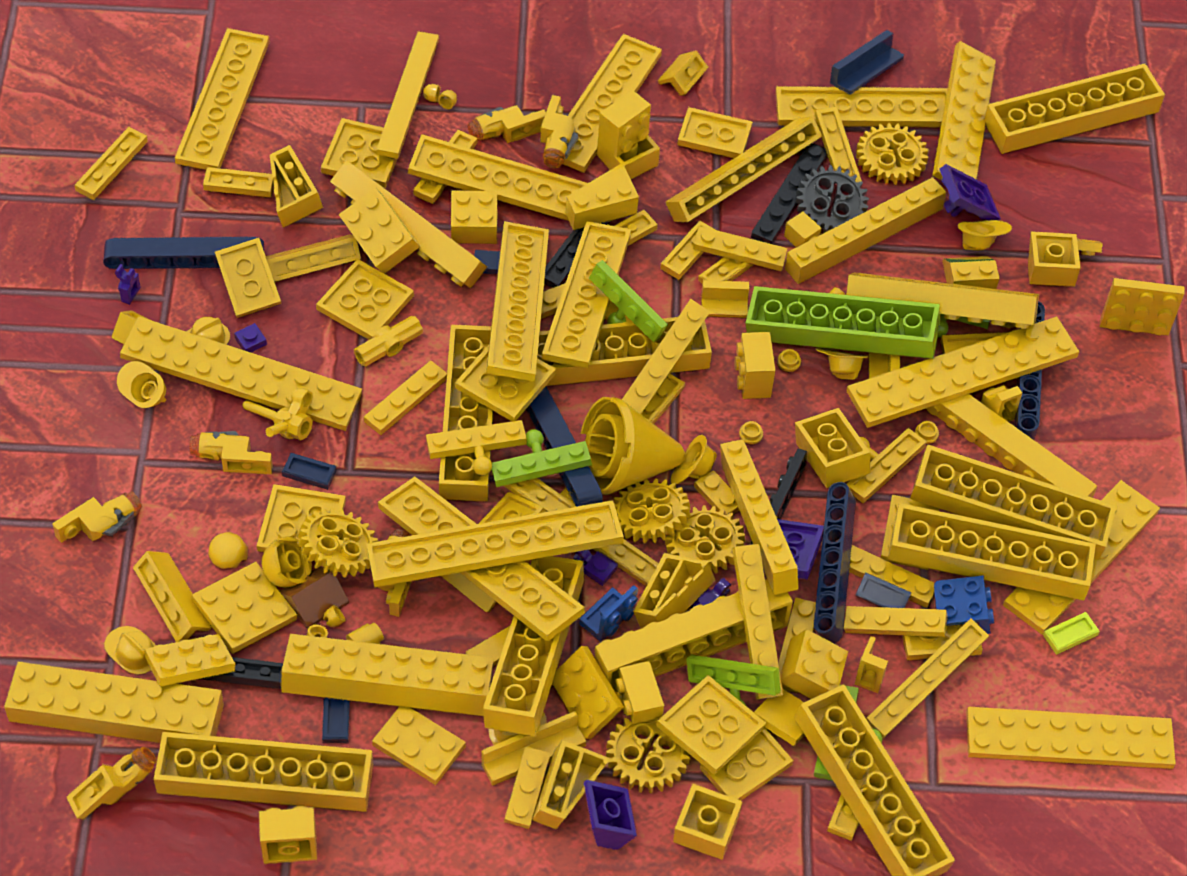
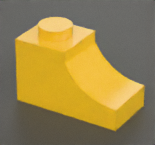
[981,385,1022,422]

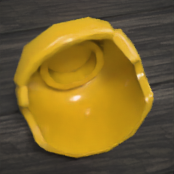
[208,532,248,569]

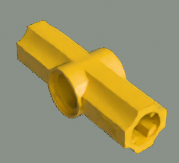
[354,316,423,367]

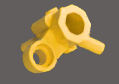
[243,388,313,440]

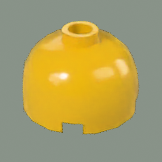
[262,536,312,588]

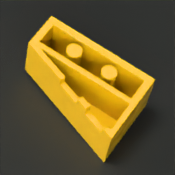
[270,145,323,227]
[565,163,639,230]
[633,553,716,629]
[532,740,610,829]

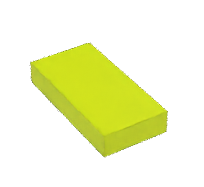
[1043,612,1100,655]

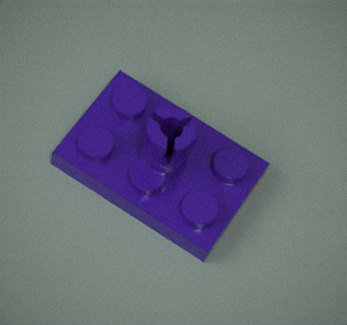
[939,164,1001,221]
[763,519,824,579]

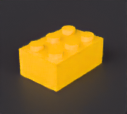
[339,187,421,274]
[795,408,871,488]

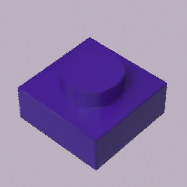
[234,323,267,353]

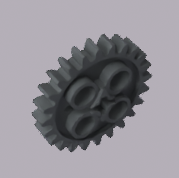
[795,165,869,234]

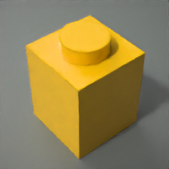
[784,212,821,247]

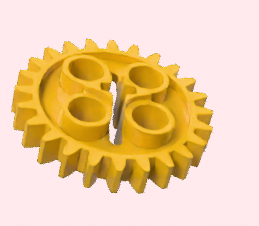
[856,123,929,185]
[614,478,690,543]
[665,505,745,573]
[297,508,378,578]
[606,718,690,793]

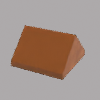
[280,567,349,630]

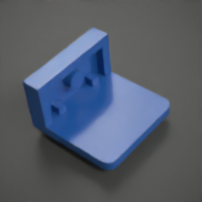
[934,576,994,634]
[578,585,638,642]

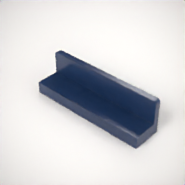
[830,30,904,94]

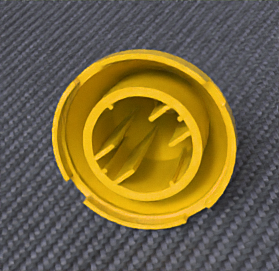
[580,397,685,495]

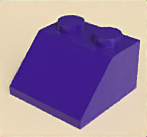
[584,780,637,850]

